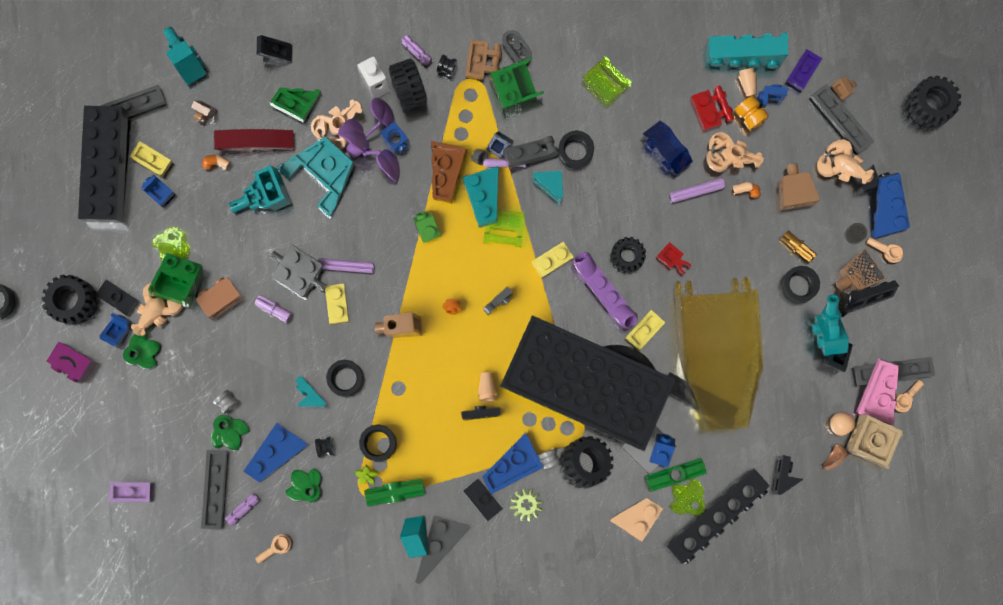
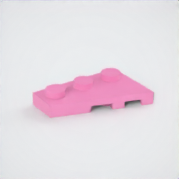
[857,358,899,425]

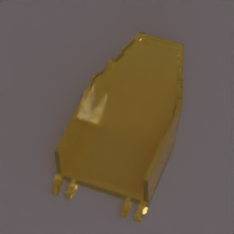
[674,277,763,430]

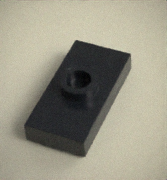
[95,279,139,316]
[461,406,501,421]
[463,479,503,521]

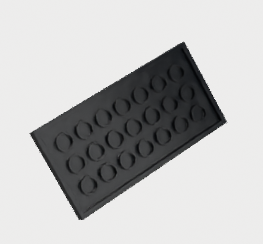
[500,315,676,452]

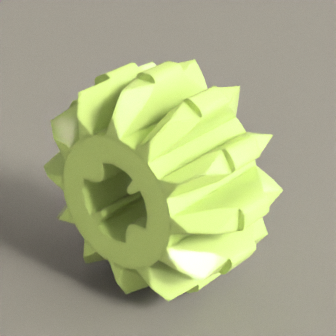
[510,488,543,521]

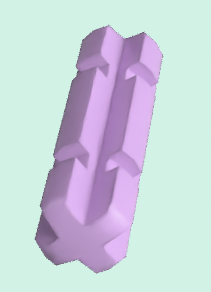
[401,35,432,66]
[225,493,259,526]

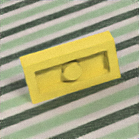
[129,141,172,178]
[531,242,574,279]
[325,284,349,325]
[625,310,665,351]

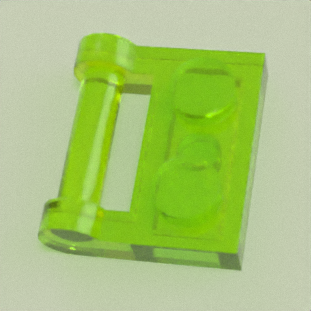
[582,56,632,105]
[483,210,525,247]

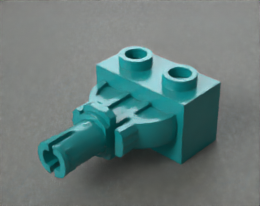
[163,27,207,85]
[228,165,292,214]
[812,294,849,356]

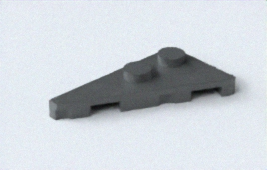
[415,516,470,584]

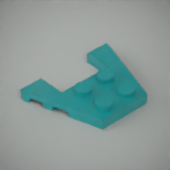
[276,137,355,217]

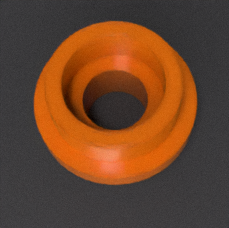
[443,299,462,315]

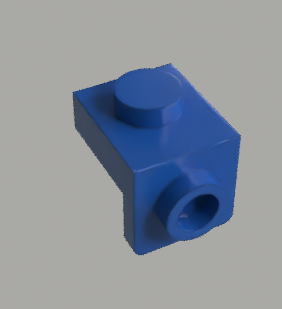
[758,84,788,109]
[141,175,175,207]
[100,313,129,348]
[650,434,675,467]

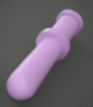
[483,158,525,169]

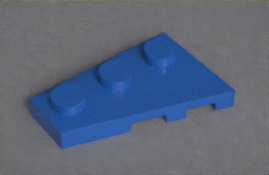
[871,172,910,238]
[243,423,309,482]
[482,433,543,494]

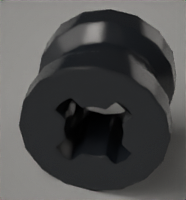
[436,54,457,77]
[315,436,334,458]

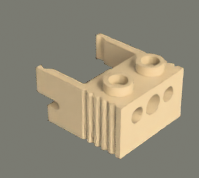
[845,415,904,469]

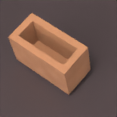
[195,277,243,320]

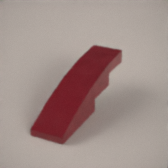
[214,129,294,152]

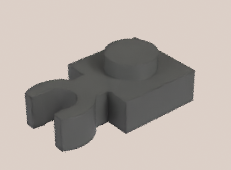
[483,286,513,316]

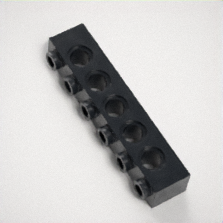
[664,468,770,564]

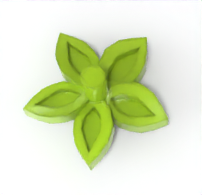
[354,465,378,485]

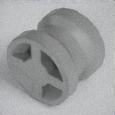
[213,390,239,414]
[538,447,561,469]

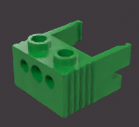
[489,57,545,109]
[148,253,204,307]

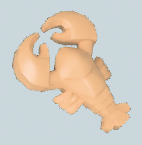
[311,99,363,151]
[706,132,764,172]
[817,139,874,184]
[131,283,183,337]

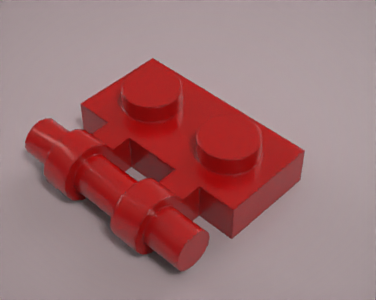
[691,85,734,132]

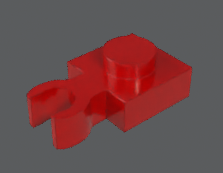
[657,242,691,275]

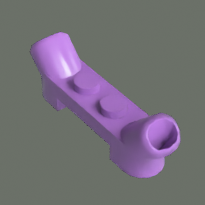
[573,252,638,329]

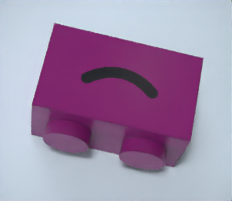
[46,341,97,383]

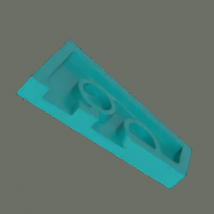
[462,166,499,228]

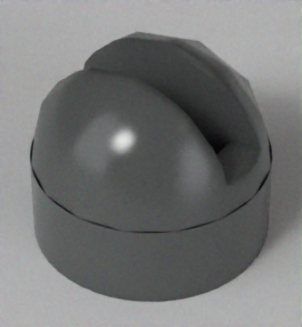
[471,149,488,165]

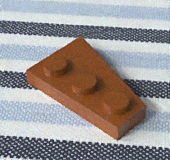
[431,141,468,204]

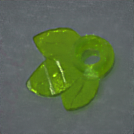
[151,227,188,262]
[670,478,705,515]

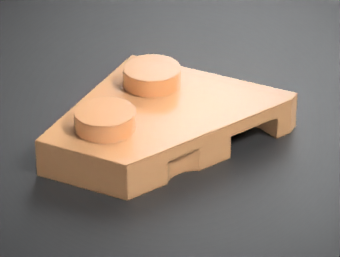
[610,498,663,542]

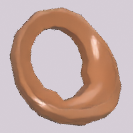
[823,443,849,470]

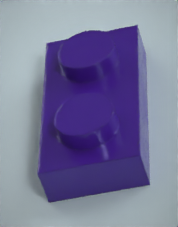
[786,49,823,91]

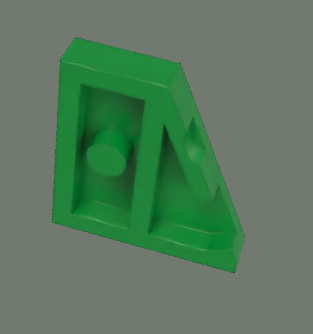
[270,87,321,122]

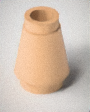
[738,68,757,97]
[478,372,497,402]

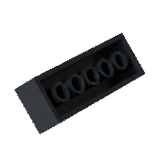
[78,105,128,223]

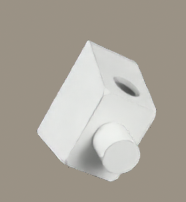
[357,56,391,99]

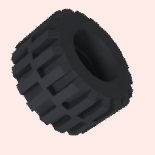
[389,58,427,111]
[908,75,961,127]
[41,274,96,325]
[559,436,614,489]

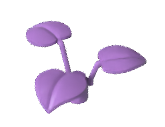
[337,98,400,182]

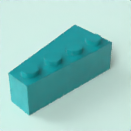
[706,33,788,69]

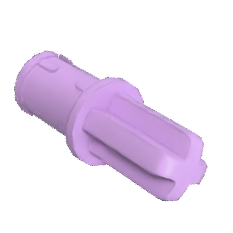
[255,295,293,323]

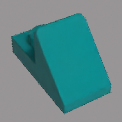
[295,375,328,408]

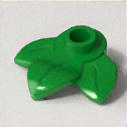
[123,334,161,369]
[211,415,249,450]
[285,468,321,503]

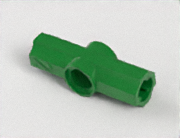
[645,458,707,492]
[364,478,425,507]

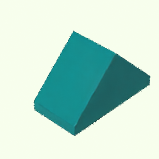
[532,171,563,203]
[400,516,429,558]

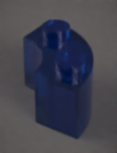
[643,120,693,175]

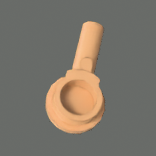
[867,237,904,263]
[895,380,924,413]
[255,534,292,564]

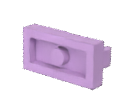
[109,482,150,502]

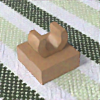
[831,76,857,102]
[191,100,217,122]

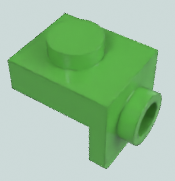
[413,211,441,243]

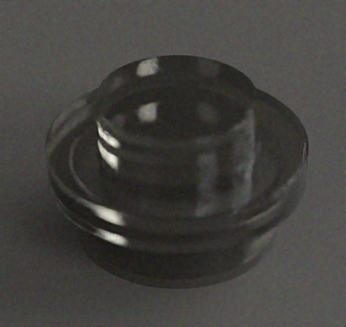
[848,223,867,242]

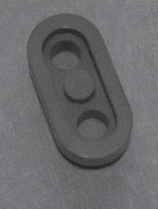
[502,30,532,64]

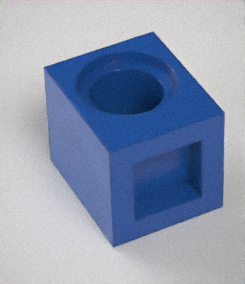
[380,121,410,154]

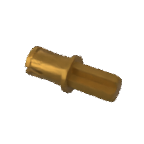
[781,230,817,262]

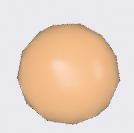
[830,412,855,436]

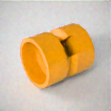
[734,95,770,131]

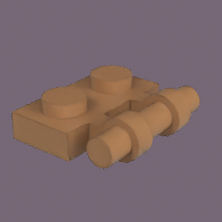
[465,40,502,81]

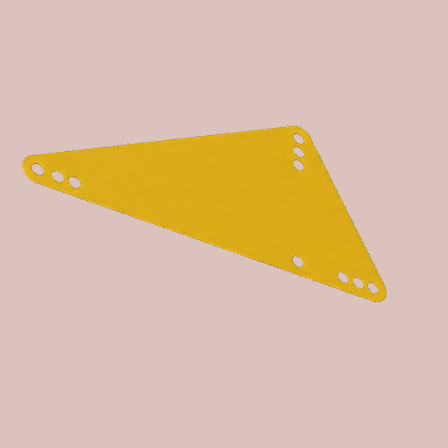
[358,79,585,497]

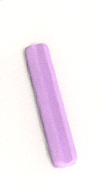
[670,178,725,203]
[318,258,374,273]

